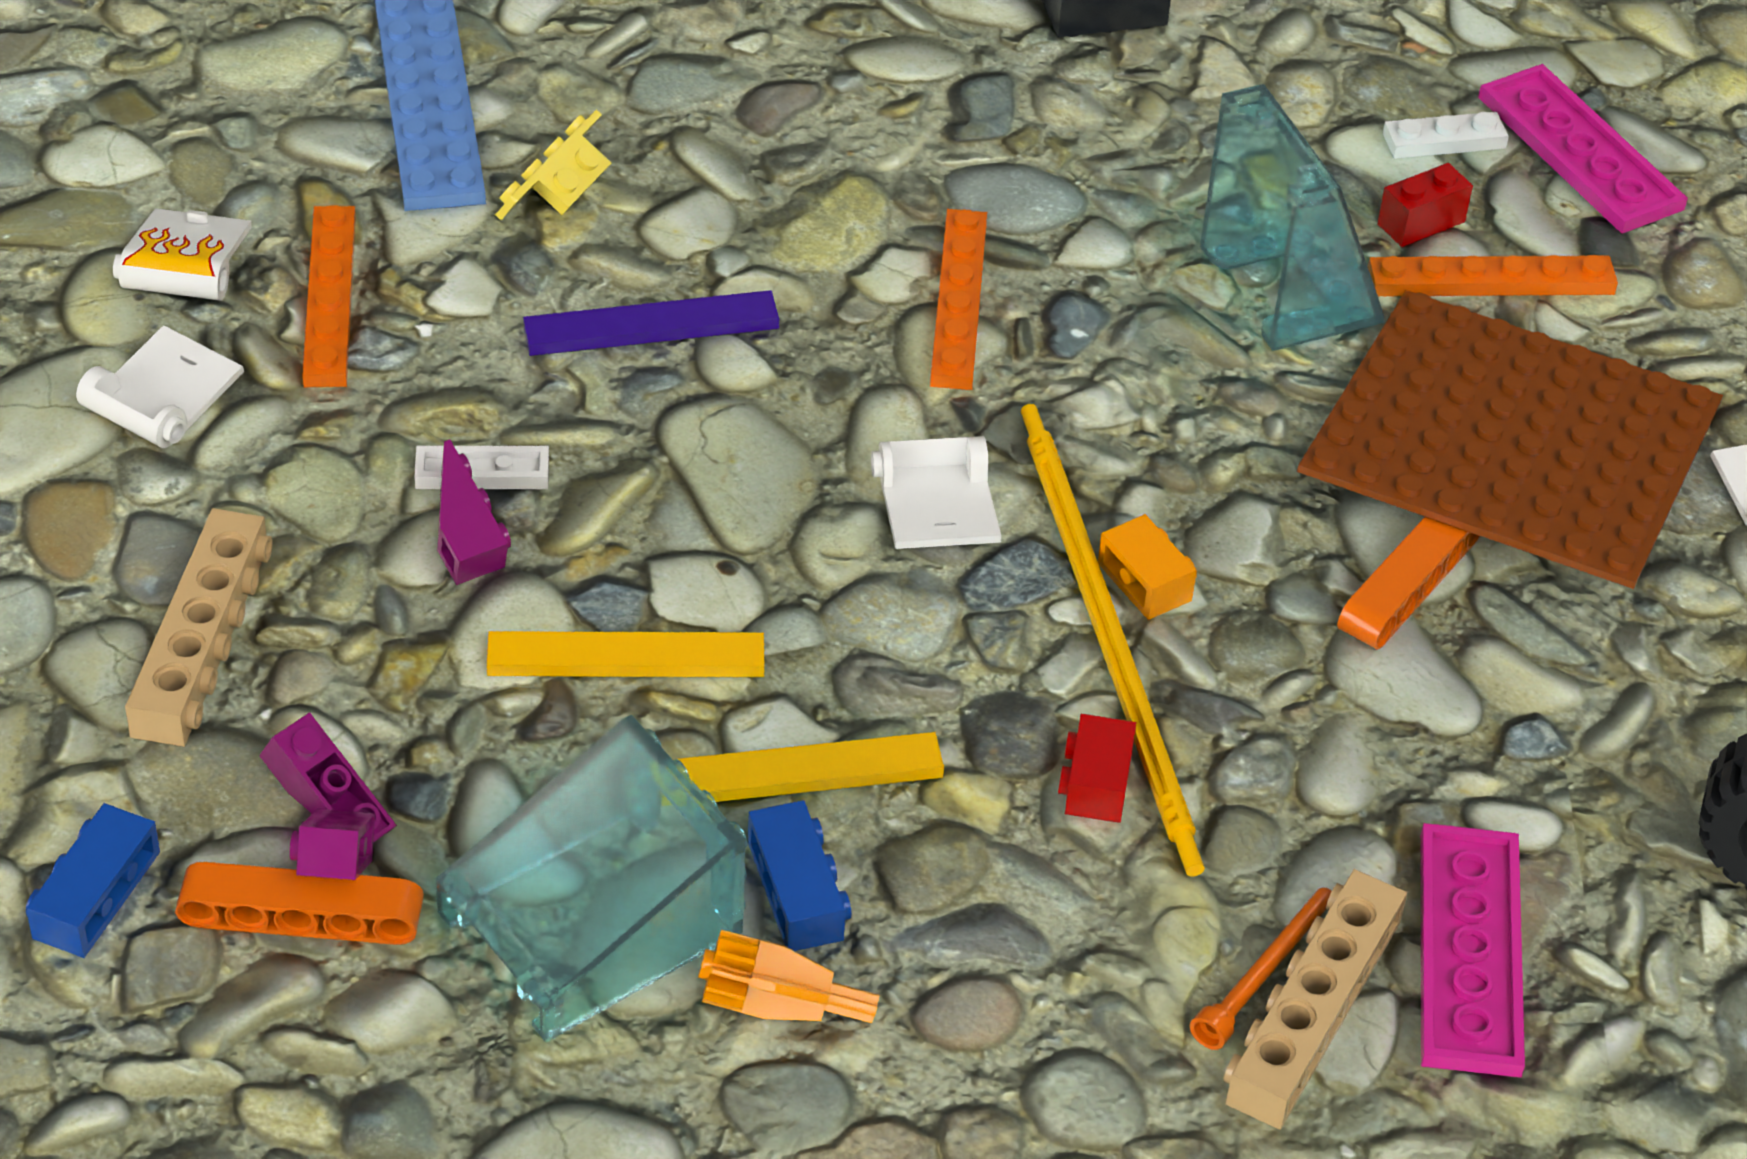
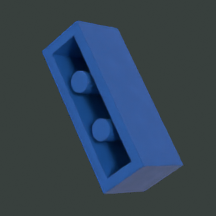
[748,800,852,951]
[26,803,160,958]

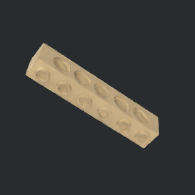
[125,508,272,747]
[1223,869,1408,1130]

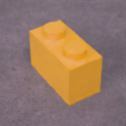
[1098,514,1197,620]

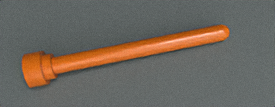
[1190,887,1332,1050]

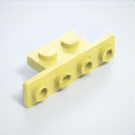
[495,109,611,220]

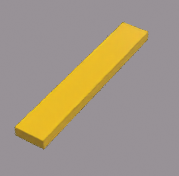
[487,631,765,677]
[657,732,944,808]

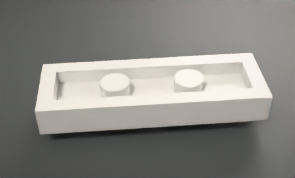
[1383,112,1509,159]
[415,446,549,489]

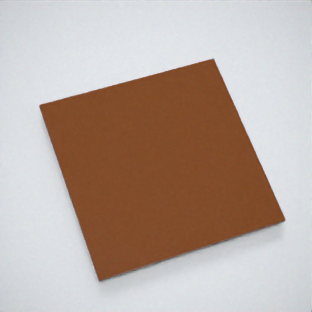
[1297,290,1723,589]

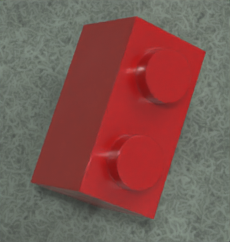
[1377,162,1473,247]
[1058,713,1137,823]

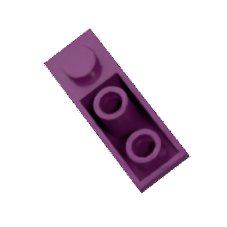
[437,439,511,585]
[259,712,397,843]

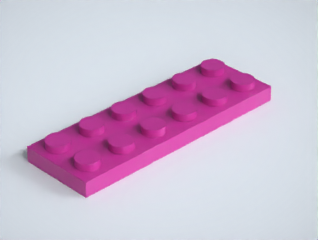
[1478,64,1688,234]
[1420,823,1525,1078]

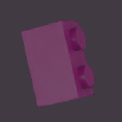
[290,809,375,880]

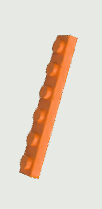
[302,205,356,387]
[930,209,987,390]
[1367,255,1618,297]

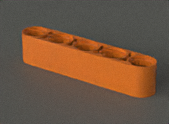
[1337,517,1480,650]
[175,862,424,945]

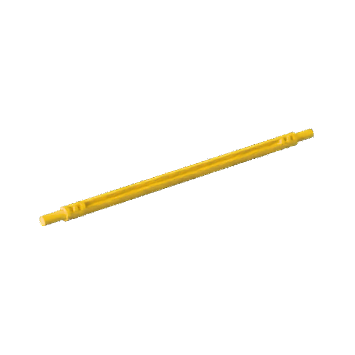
[1020,404,1205,877]

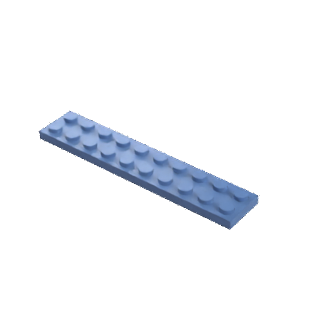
[374,0,486,211]

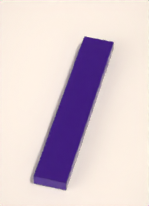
[523,290,779,356]

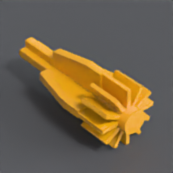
[698,929,880,1023]

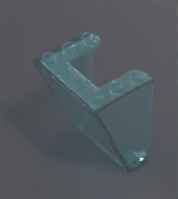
[1200,84,1385,351]
[435,714,747,1042]

